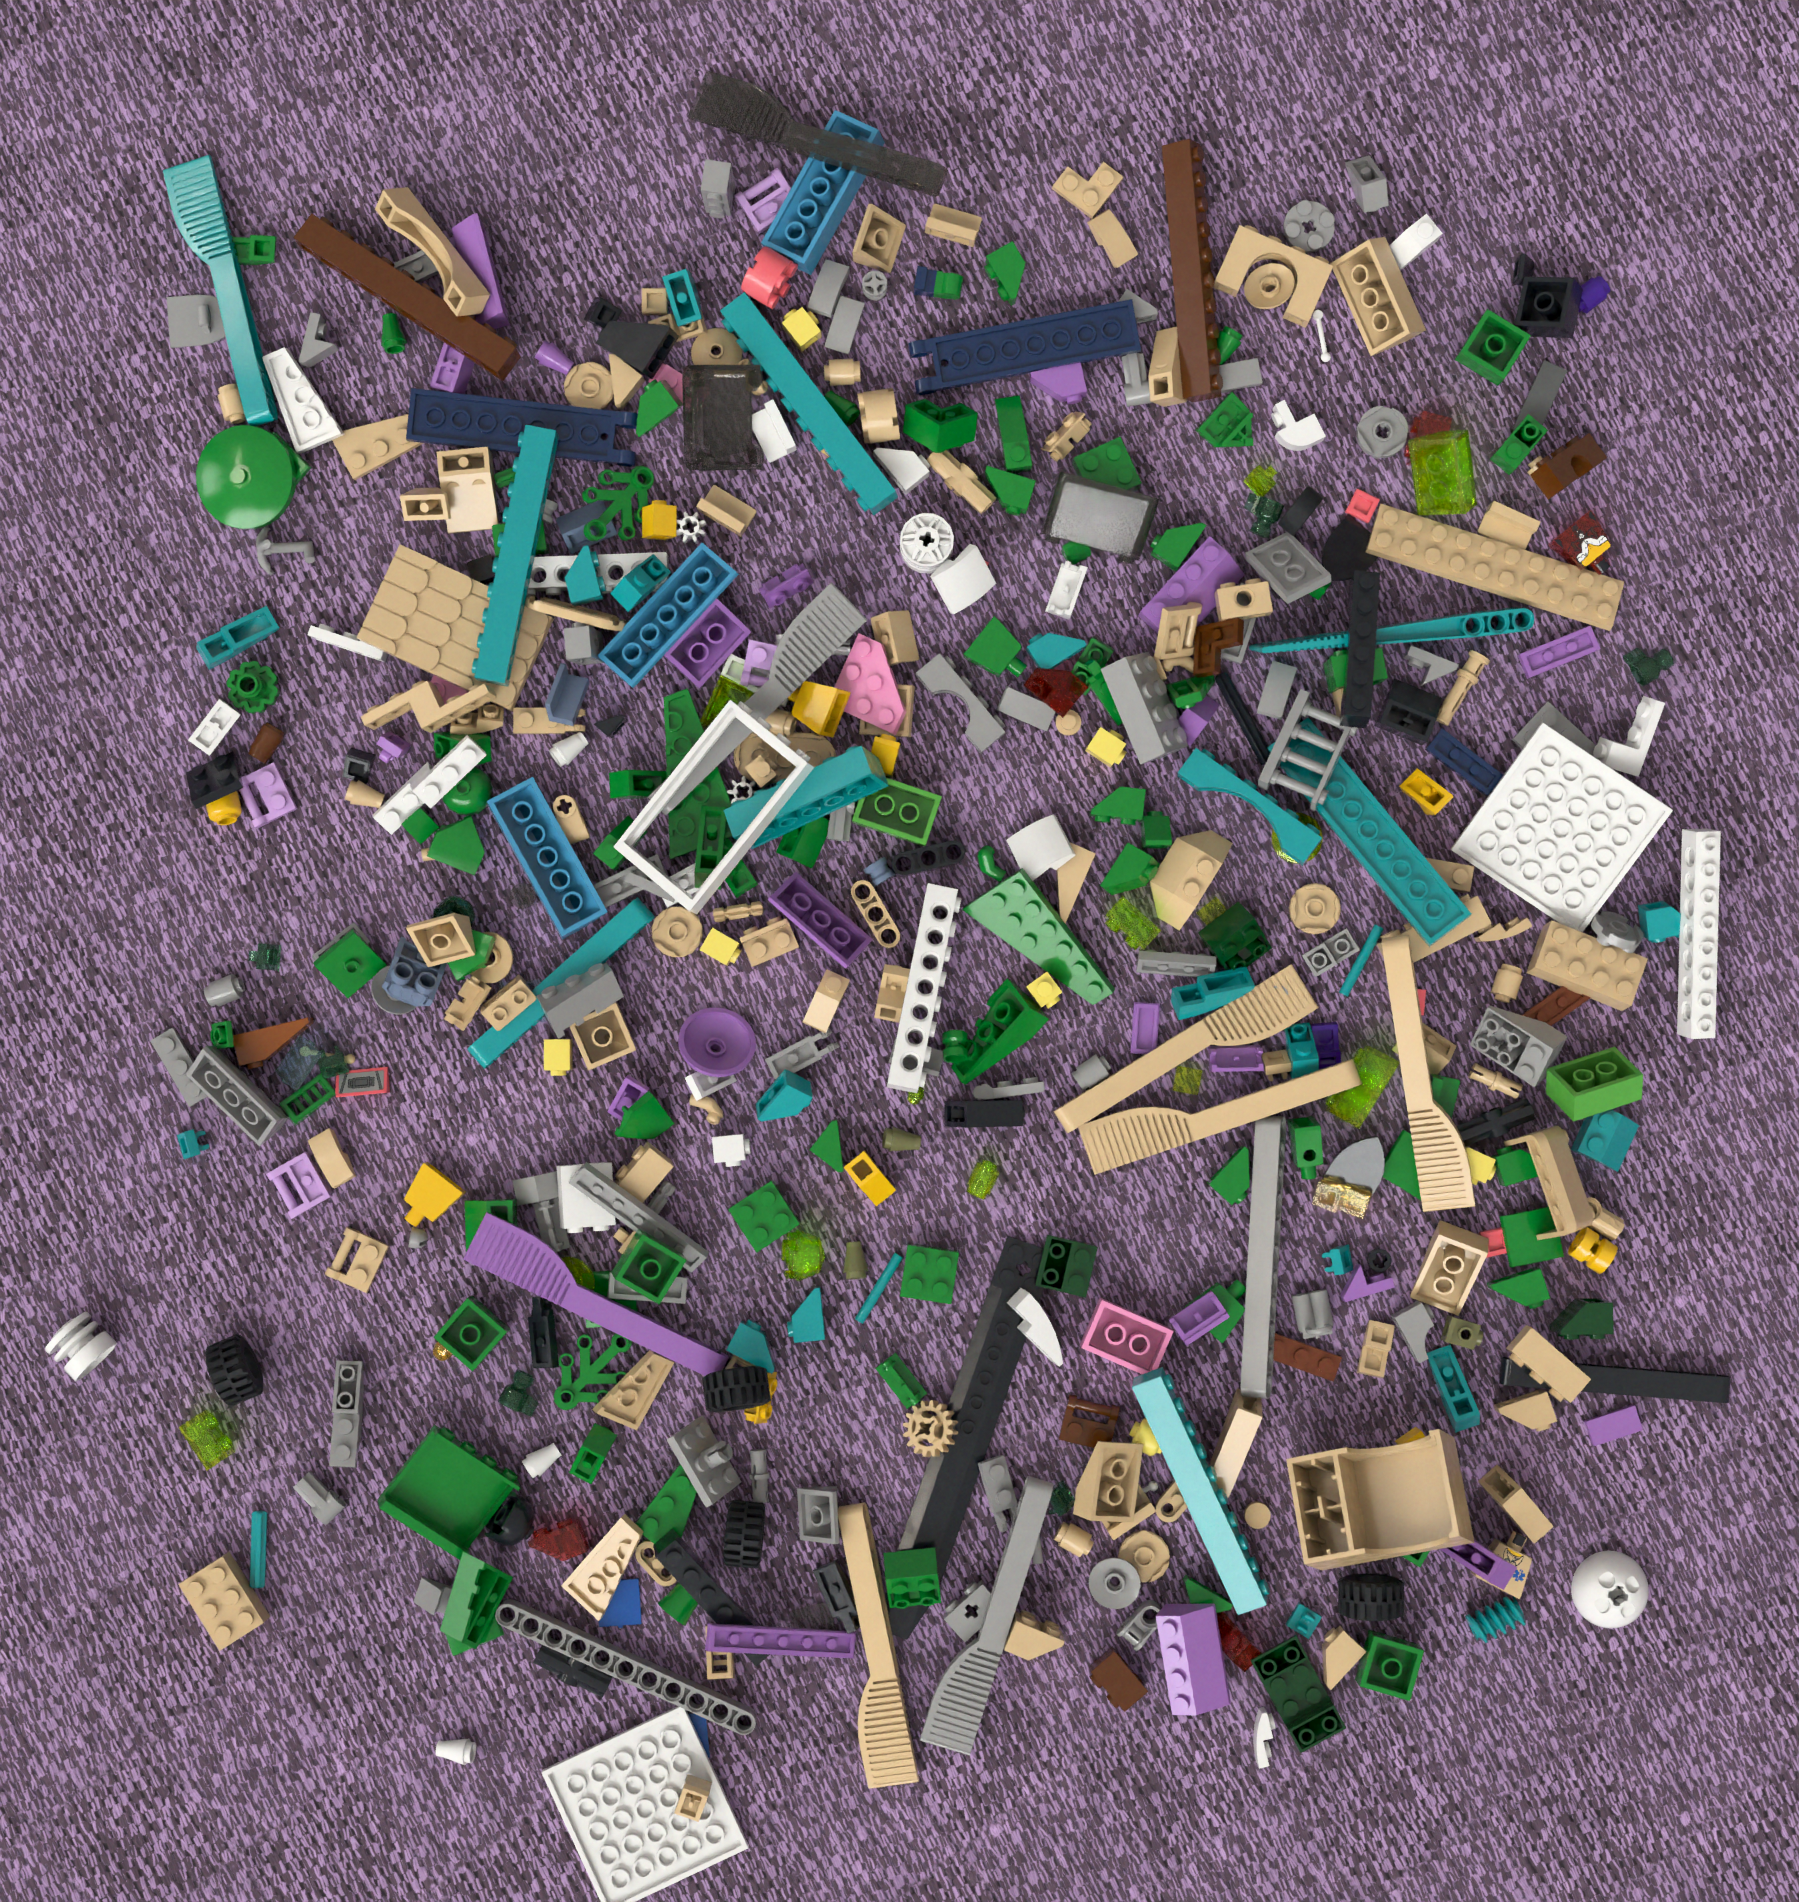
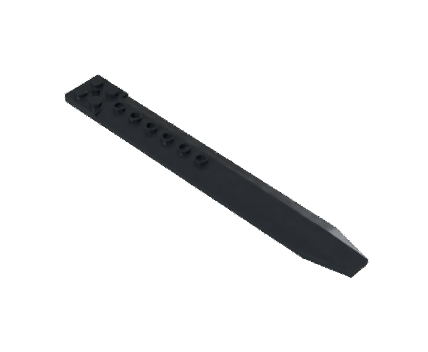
[886,1235,1044,1640]

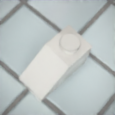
[1389,214,1443,271]
[873,448,930,495]

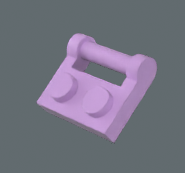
[734,168,791,234]
[740,639,791,696]
[239,762,298,829]
[266,1152,332,1219]

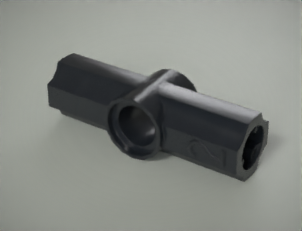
[1456,1098,1535,1146]
[533,1645,613,1698]

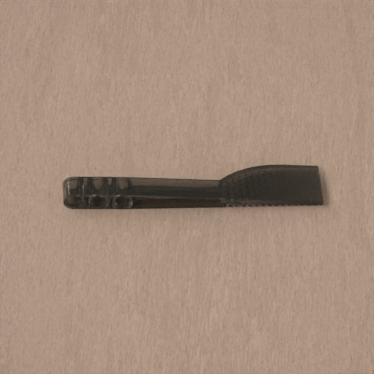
[688,70,948,197]

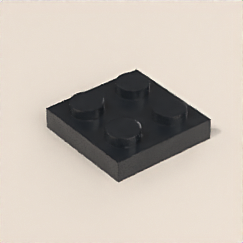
[186,751,243,809]

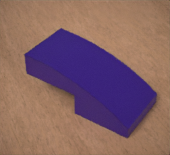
[1311,1022,1341,1070]

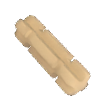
[713,901,764,922]

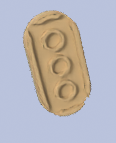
[525,595,627,631]
[734,732,836,783]

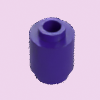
[1578,276,1610,314]

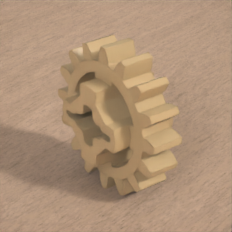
[903,1400,958,1457]

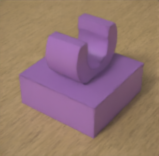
[377,731,411,763]

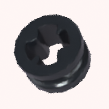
[1367,1248,1392,1272]

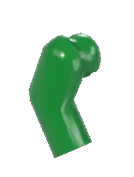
[977,845,1007,882]

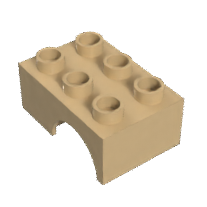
[1286,1429,1475,1570]

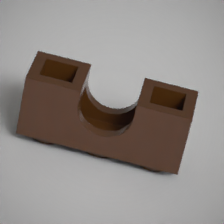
[1530,433,1607,500]

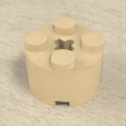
[858,388,900,444]

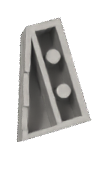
[537,962,624,1039]

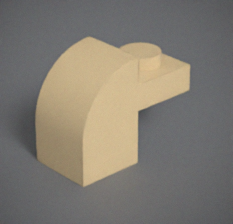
[874,964,910,1023]

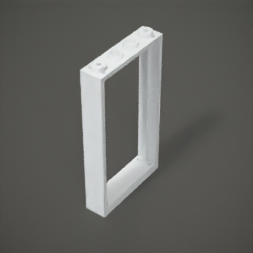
[614,700,814,914]

